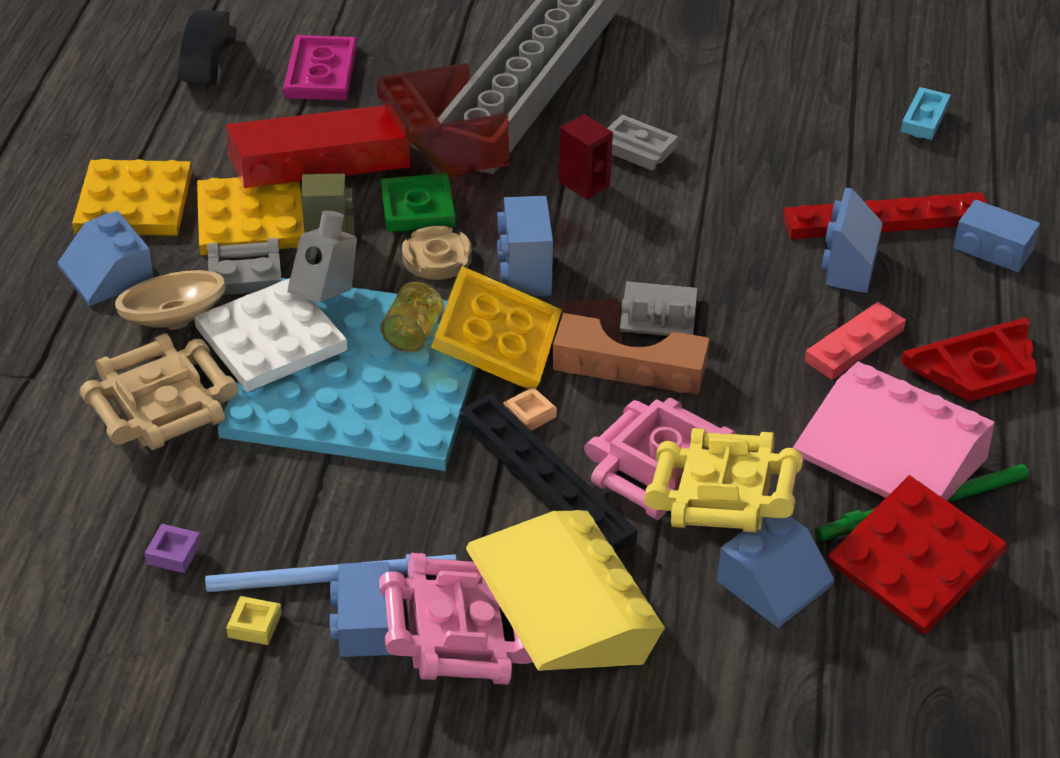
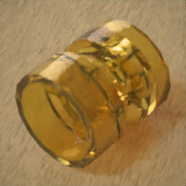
[380,282,444,352]

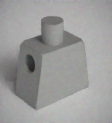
[287,211,357,303]

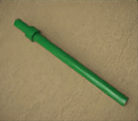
[814,464,1029,542]

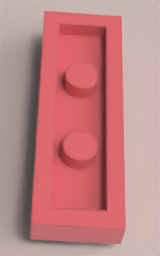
[804,302,906,380]

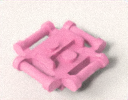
[584,398,736,520]
[379,553,533,685]

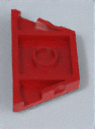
[901,317,1037,402]

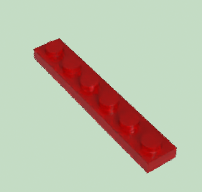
[783,192,987,240]

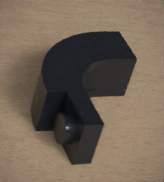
[178,10,237,85]

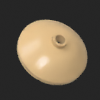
[115,270,226,330]

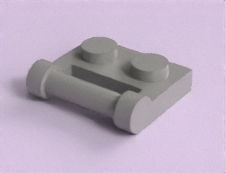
[207,238,281,295]

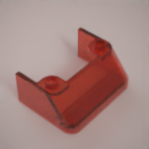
[377,63,509,177]

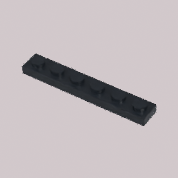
[460,393,637,553]

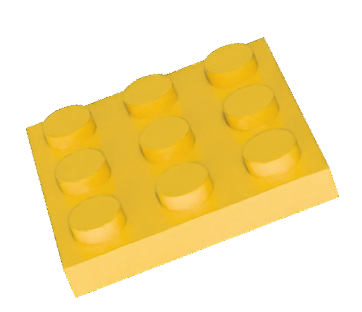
[72,159,192,236]
[197,177,304,256]
[431,266,562,389]

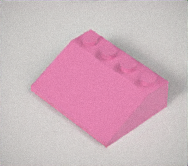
[793,362,995,501]

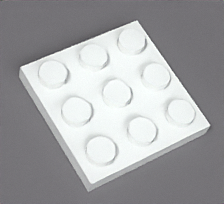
[194,278,347,392]

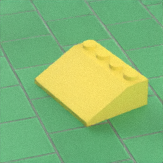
[466,510,665,671]

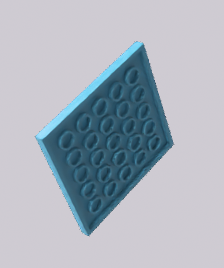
[218,278,477,471]

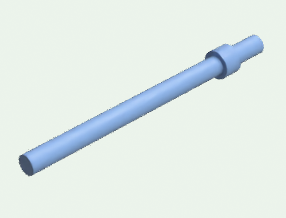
[205,554,456,592]

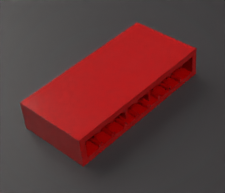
[226,105,410,188]

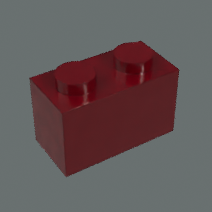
[558,114,613,200]

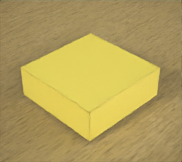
[226,596,282,645]

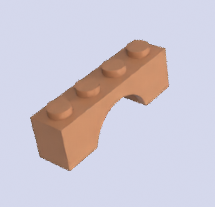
[553,313,709,395]

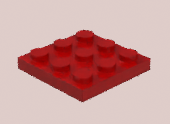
[828,475,1007,636]

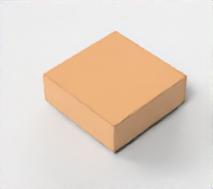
[503,387,557,431]

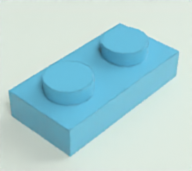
[901,87,951,140]

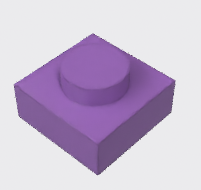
[144,524,201,573]

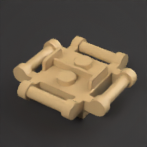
[79,333,239,450]

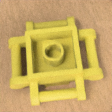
[644,428,803,533]

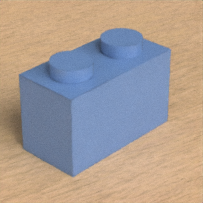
[953,200,1040,272]
[330,562,391,657]

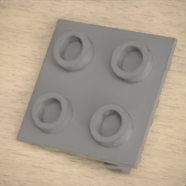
[620,281,697,336]

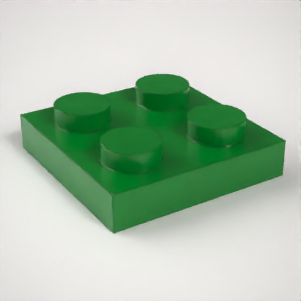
[380,174,455,232]

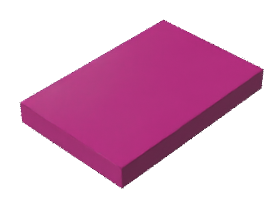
[283,35,358,101]

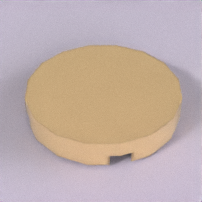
[402,226,471,280]

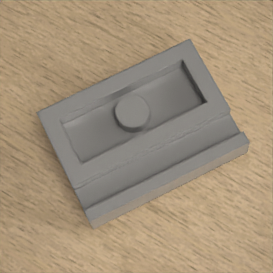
[608,114,678,171]

